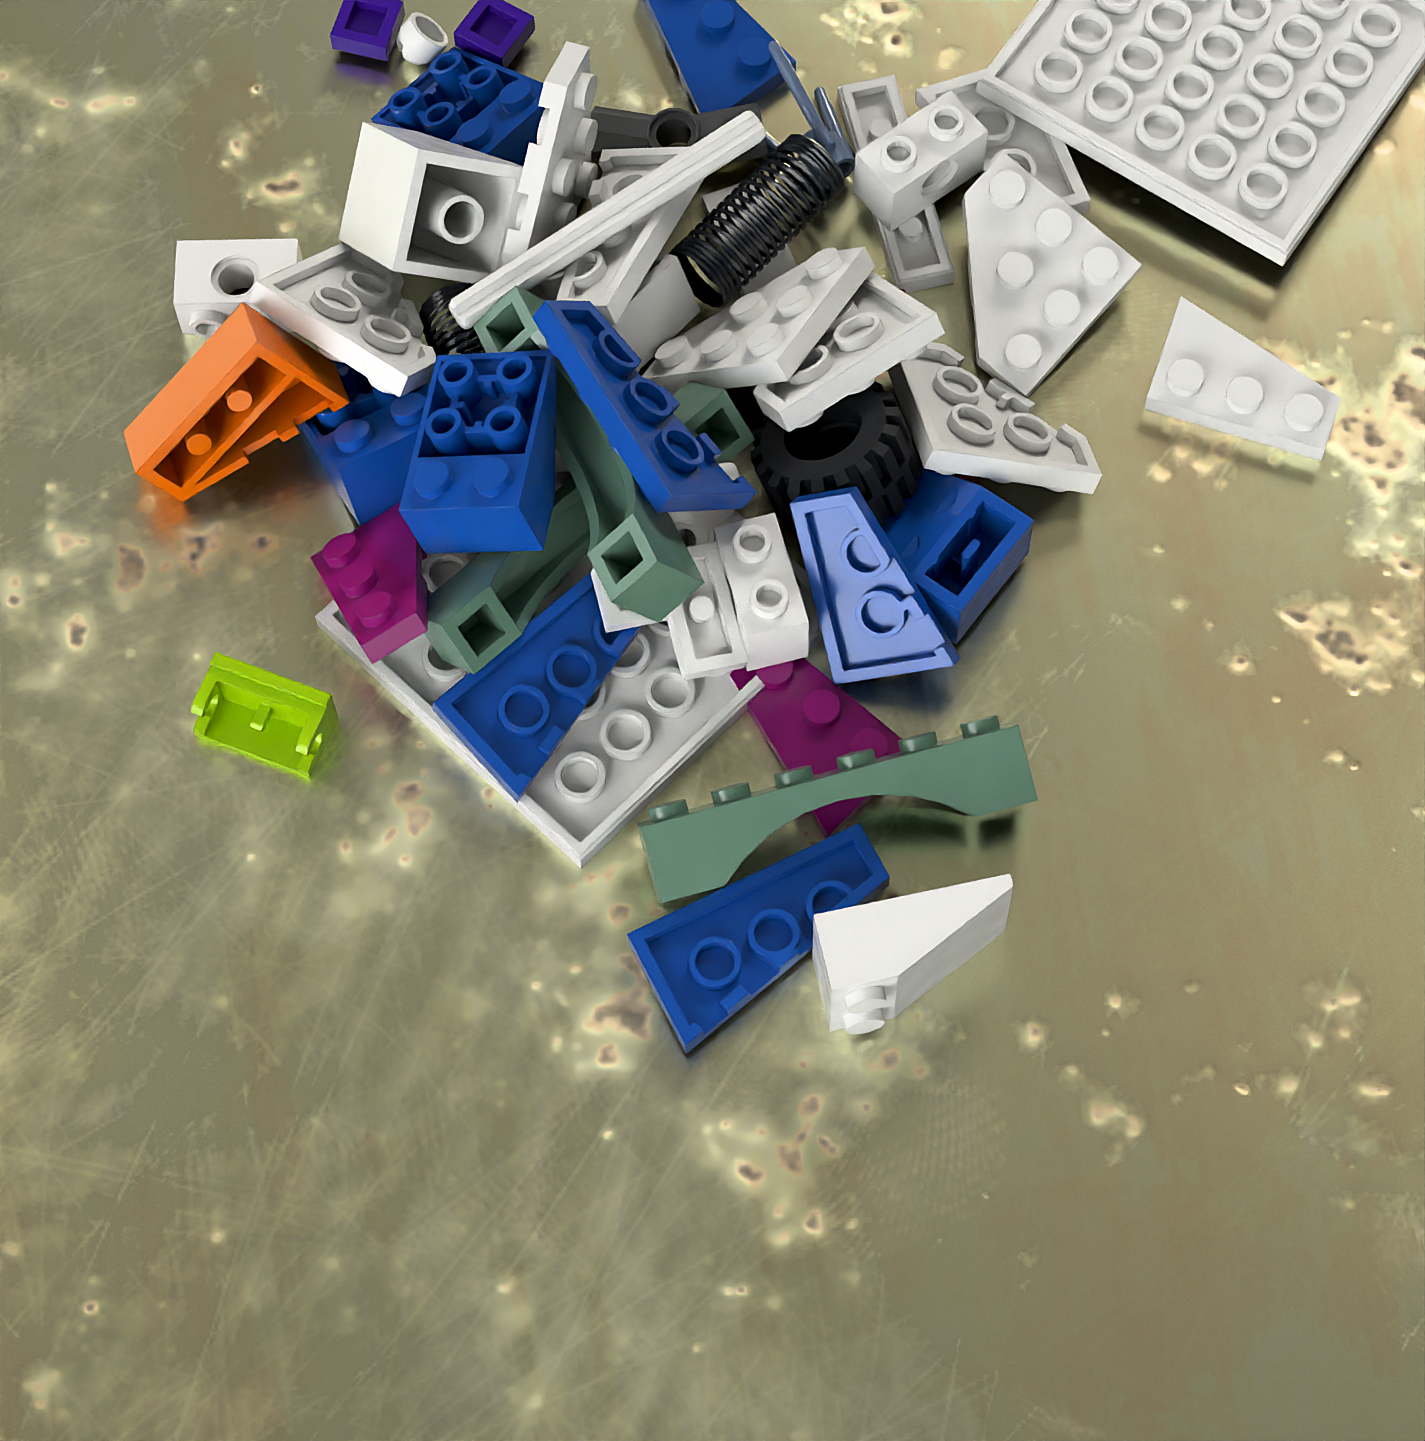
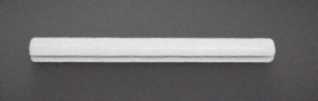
[448,110,766,329]

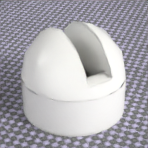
[396,12,448,65]

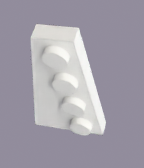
[556,146,704,325]

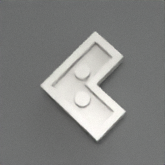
[590,541,748,681]

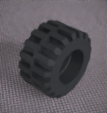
[750,381,922,533]

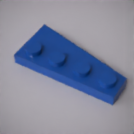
[532,300,757,513]
[432,572,644,803]
[627,822,890,1054]

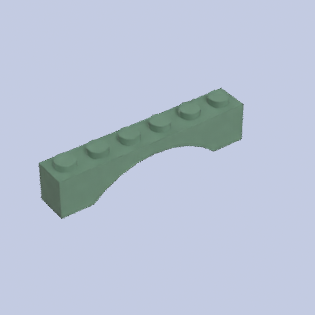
[473,285,705,623]
[424,381,755,674]
[636,715,1038,903]

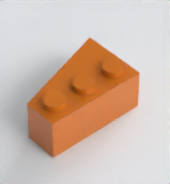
[123,302,350,502]

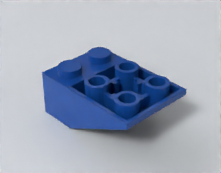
[371,46,545,166]
[399,350,557,554]
[300,358,429,526]
[882,465,1034,644]

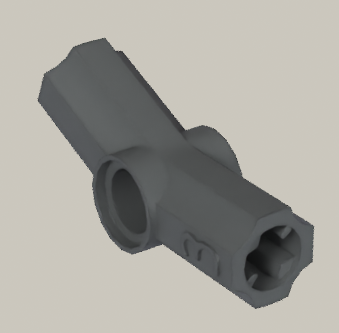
[591,102,768,164]

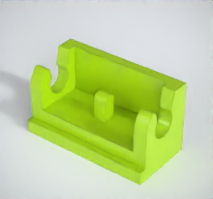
[191,652,339,779]

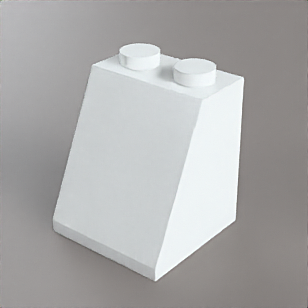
[338,121,524,284]

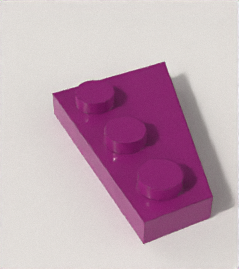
[310,502,428,664]
[730,658,902,839]

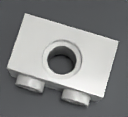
[853,90,988,232]
[173,238,303,338]
[713,513,809,671]

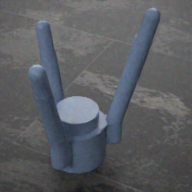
[765,41,856,188]

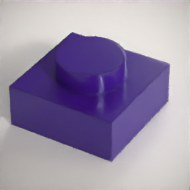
[330,0,405,62]
[453,0,535,68]

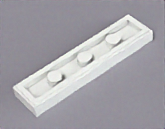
[837,75,955,293]

